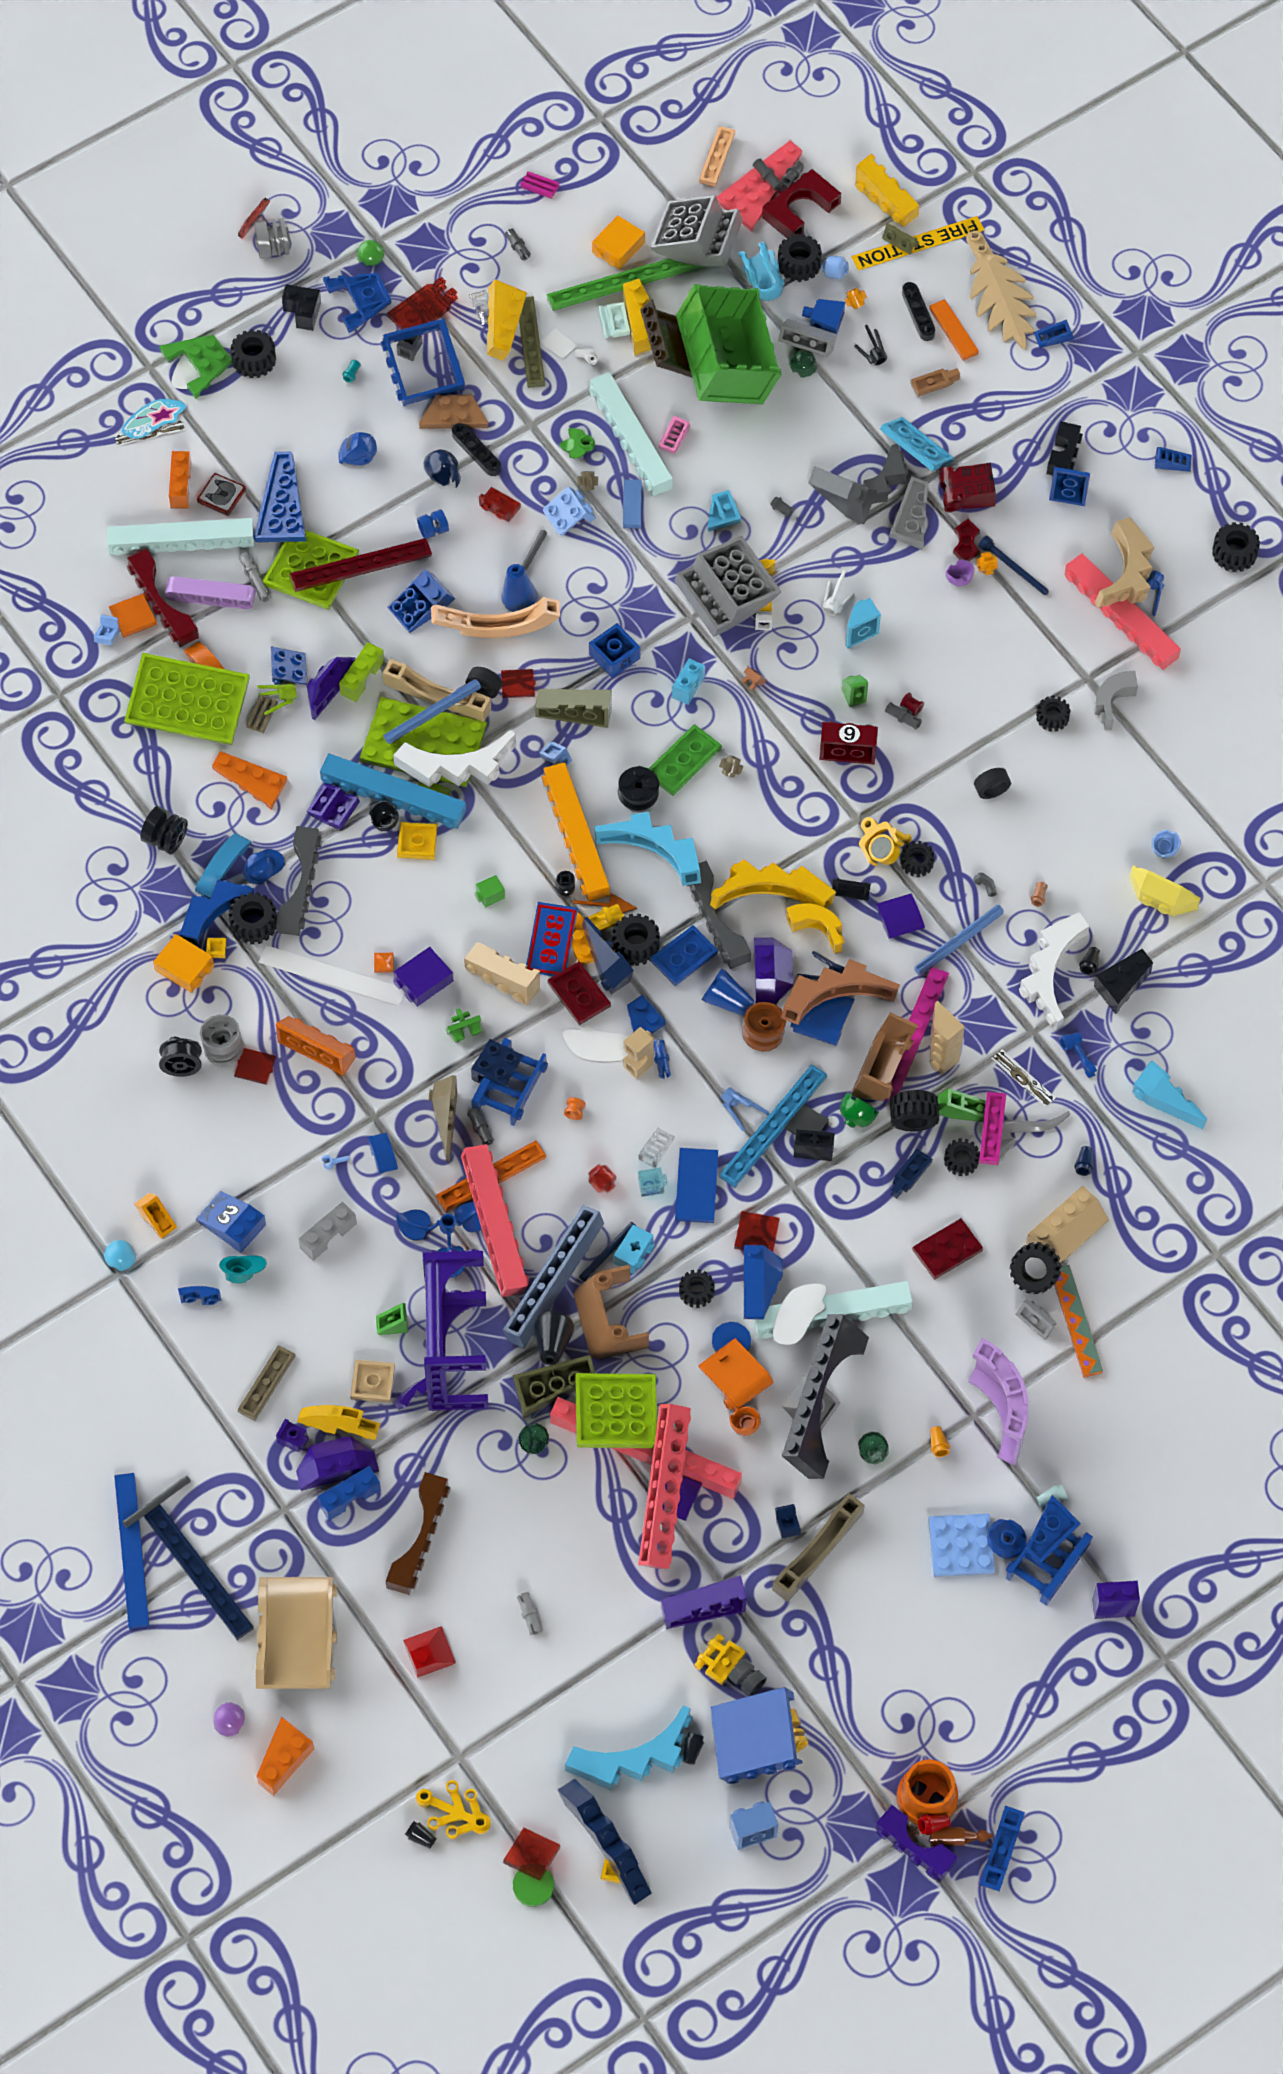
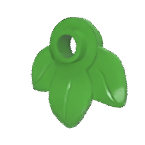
[559,428,595,459]

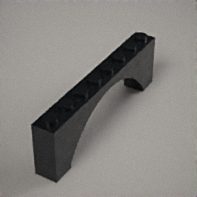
[782,1314,869,1479]

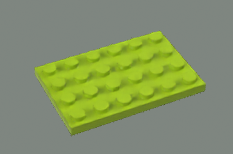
[124,653,250,745]
[359,697,487,787]

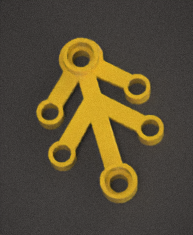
[416,1780,491,1840]

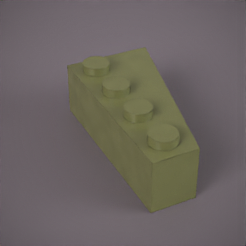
[535,689,612,728]
[513,1355,595,1419]

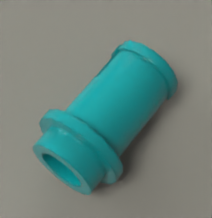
[342,359,361,383]

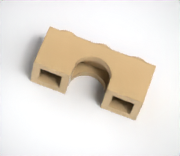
[623,1027,654,1079]

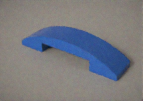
[980,1805,1025,1892]

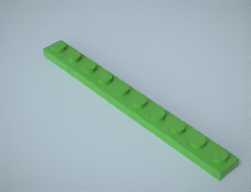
[547,258,705,311]

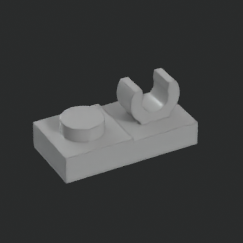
[1015,1299,1057,1340]

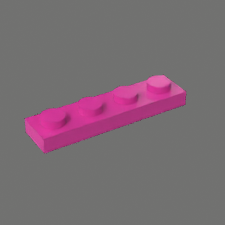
[979,1092,1006,1165]

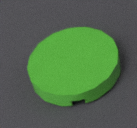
[513,1864,554,1907]

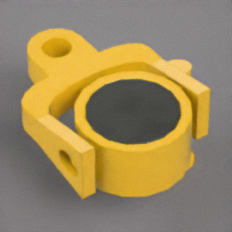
[859,817,912,867]

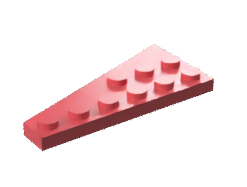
[716,140,802,232]

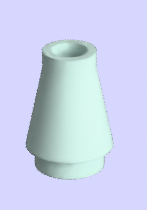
[1036,1484,1068,1508]

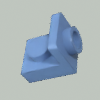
[539,741,572,766]

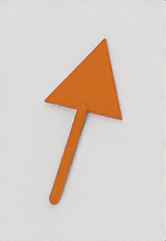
[573,893,637,913]

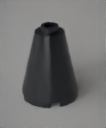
[535,1311,574,1365]

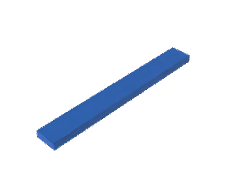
[114,1473,150,1630]

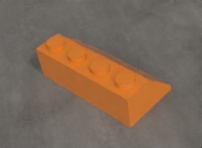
[275,1016,356,1076]

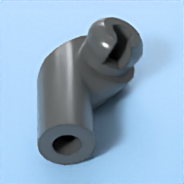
[973,872,997,897]

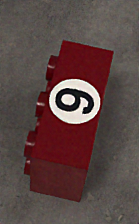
[819,721,878,765]

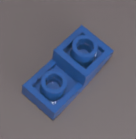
[367,1132,398,1174]
[178,1286,222,1305]

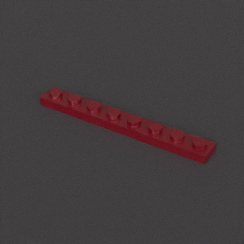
[289,538,432,592]

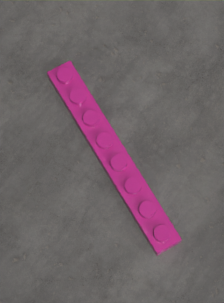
[885,967,949,1101]

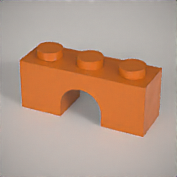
[169,451,192,508]

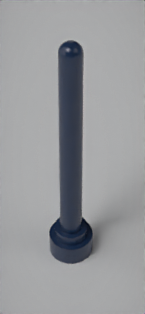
[978,535,1049,595]

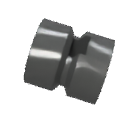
[728,1658,767,1697]

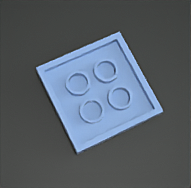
[928,1514,995,1577]

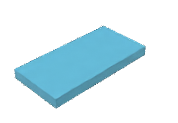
[880,417,954,471]

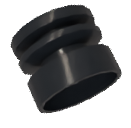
[140,806,188,855]

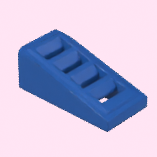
[1034,319,1074,348]
[1155,447,1192,472]

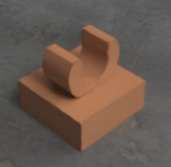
[742,667,767,690]

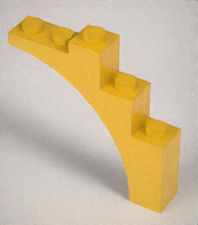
[710,859,836,909]

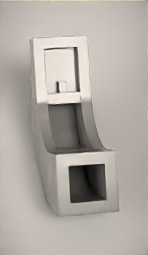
[1094,671,1138,730]

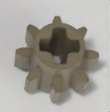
[577,471,598,491]
[719,755,743,778]

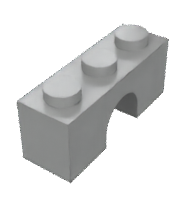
[299,1201,357,1261]

